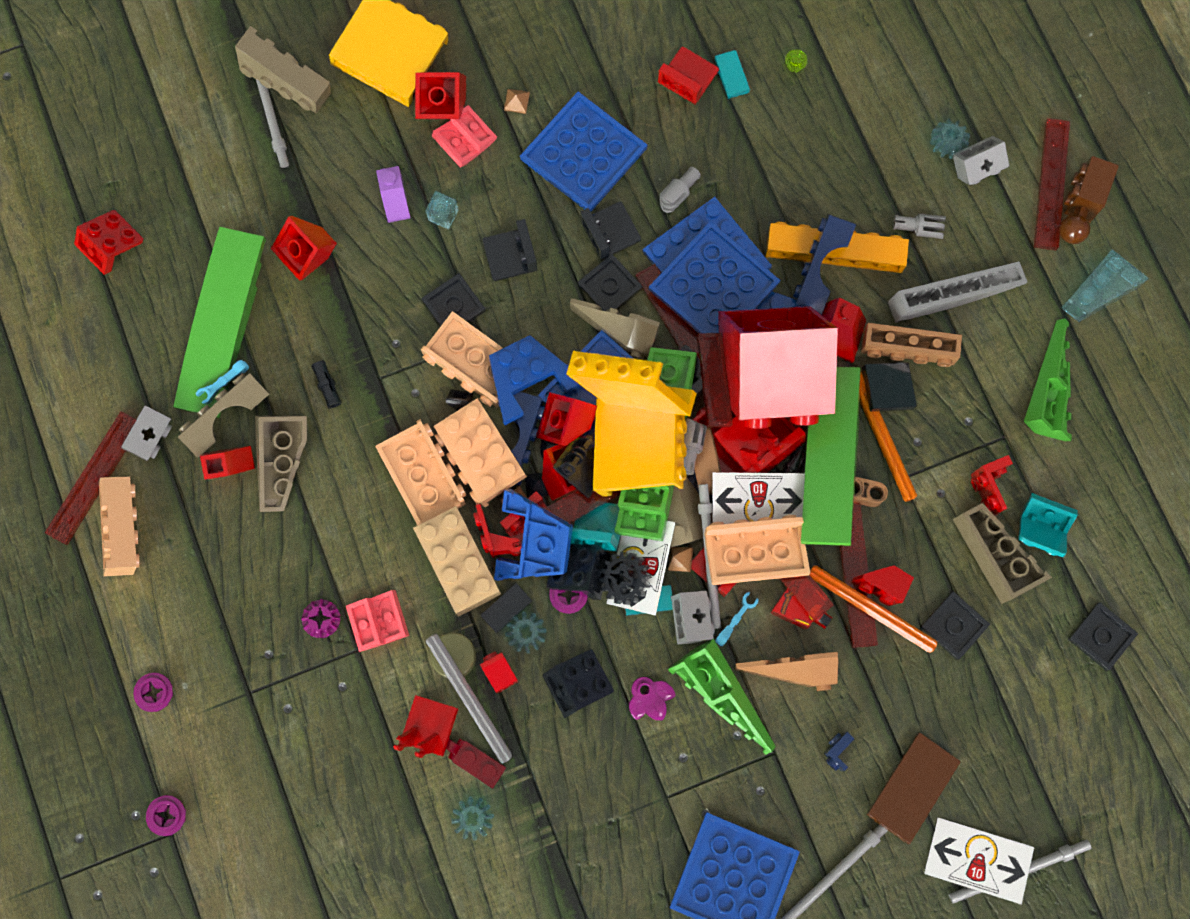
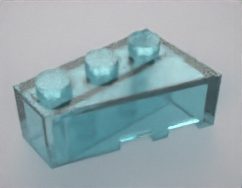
[1061,249,1149,322]

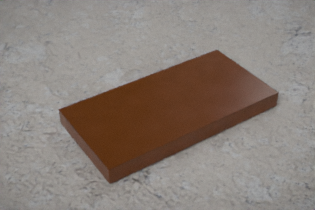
[866,732,961,844]

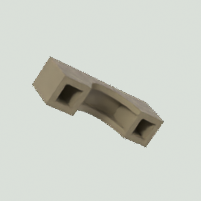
[178,373,269,458]

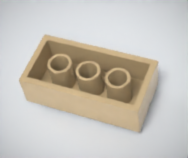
[413,506,501,617]

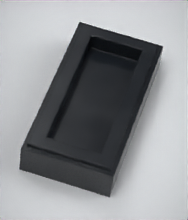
[480,583,533,634]

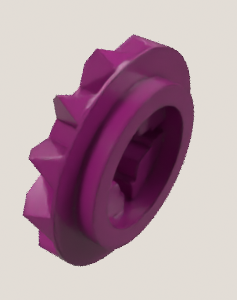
[549,589,588,614]
[301,599,340,638]
[133,673,173,712]
[146,795,186,836]

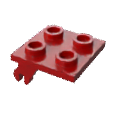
[713,416,784,471]
[473,504,522,558]
[394,695,458,758]

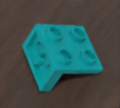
[571,500,620,552]

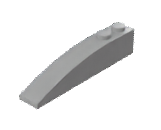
[888,262,1027,323]

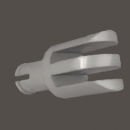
[660,167,701,213]
[893,213,946,239]
[684,418,707,475]

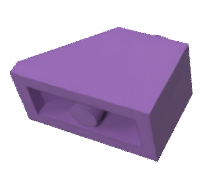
[376,166,410,223]

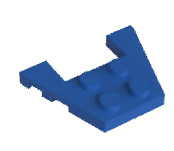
[489,335,581,425]
[494,488,573,581]

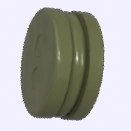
[430,633,477,678]

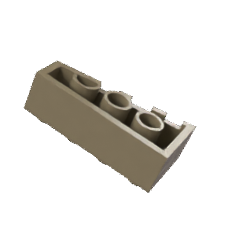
[235,26,331,114]
[953,503,1052,604]

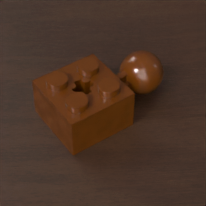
[1059,156,1119,244]

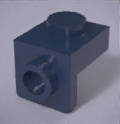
[823,732,854,771]

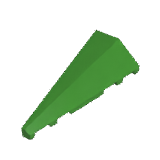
[1024,319,1072,441]
[668,639,776,754]

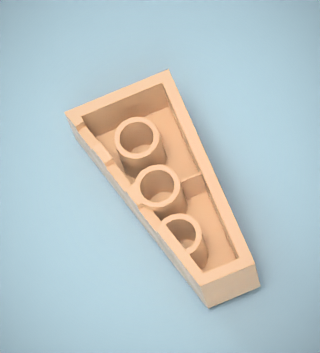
[99,477,139,576]

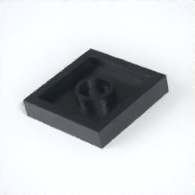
[578,254,642,311]
[421,273,486,326]
[862,362,917,412]
[920,591,990,660]
[1068,602,1139,671]

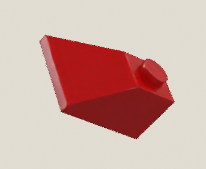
[415,72,466,119]
[271,216,337,281]
[822,297,866,363]
[536,392,597,446]
[542,435,583,501]

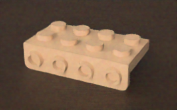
[421,311,503,408]
[434,398,527,507]
[375,419,467,525]
[704,515,810,585]

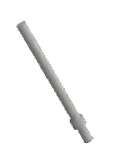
[256,79,289,168]
[698,484,721,629]
[781,824,888,919]
[948,839,1091,904]

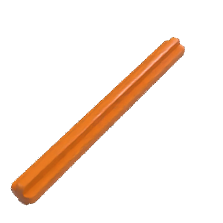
[859,372,917,502]
[808,565,938,653]

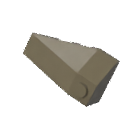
[570,298,660,361]
[255,415,307,512]
[667,476,713,548]

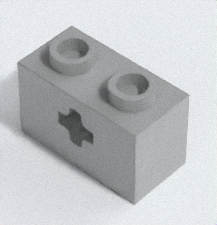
[953,136,1009,185]
[121,406,172,461]
[671,591,715,645]

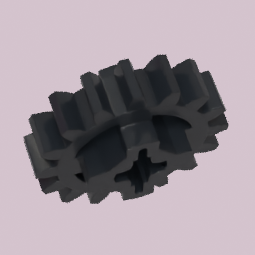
[599,552,652,605]

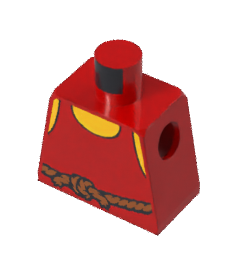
[770,576,833,630]

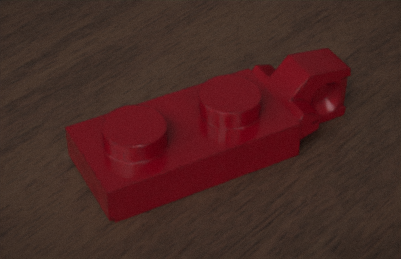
[446,739,506,789]

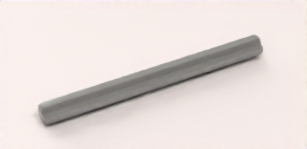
[426,634,512,763]

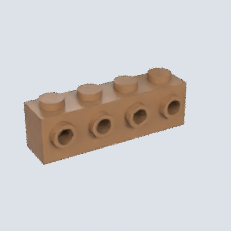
[861,323,962,367]

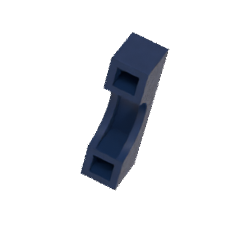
[792,214,856,313]
[509,392,545,490]

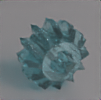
[930,118,970,159]
[505,612,547,654]
[452,797,494,840]

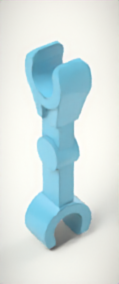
[196,360,249,404]
[715,592,759,646]

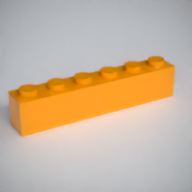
[765,222,909,273]

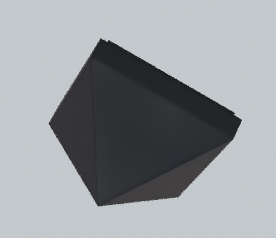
[446,389,473,411]
[525,473,549,498]

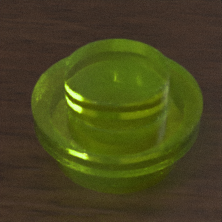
[785,50,807,72]

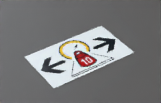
[713,473,805,524]
[607,521,675,616]
[924,818,1034,904]

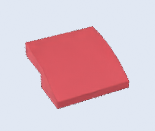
[432,105,497,168]
[346,590,409,652]

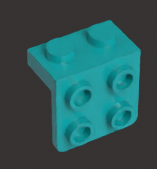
[1019,493,1078,557]

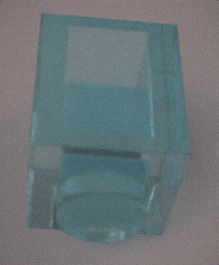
[425,191,459,229]

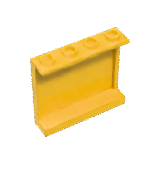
[329,0,448,107]
[566,351,697,416]
[593,399,687,497]

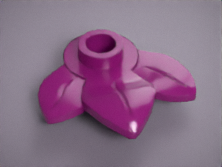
[629,677,675,721]

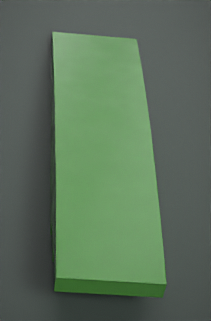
[173,227,266,418]
[615,347,697,541]
[801,367,861,546]

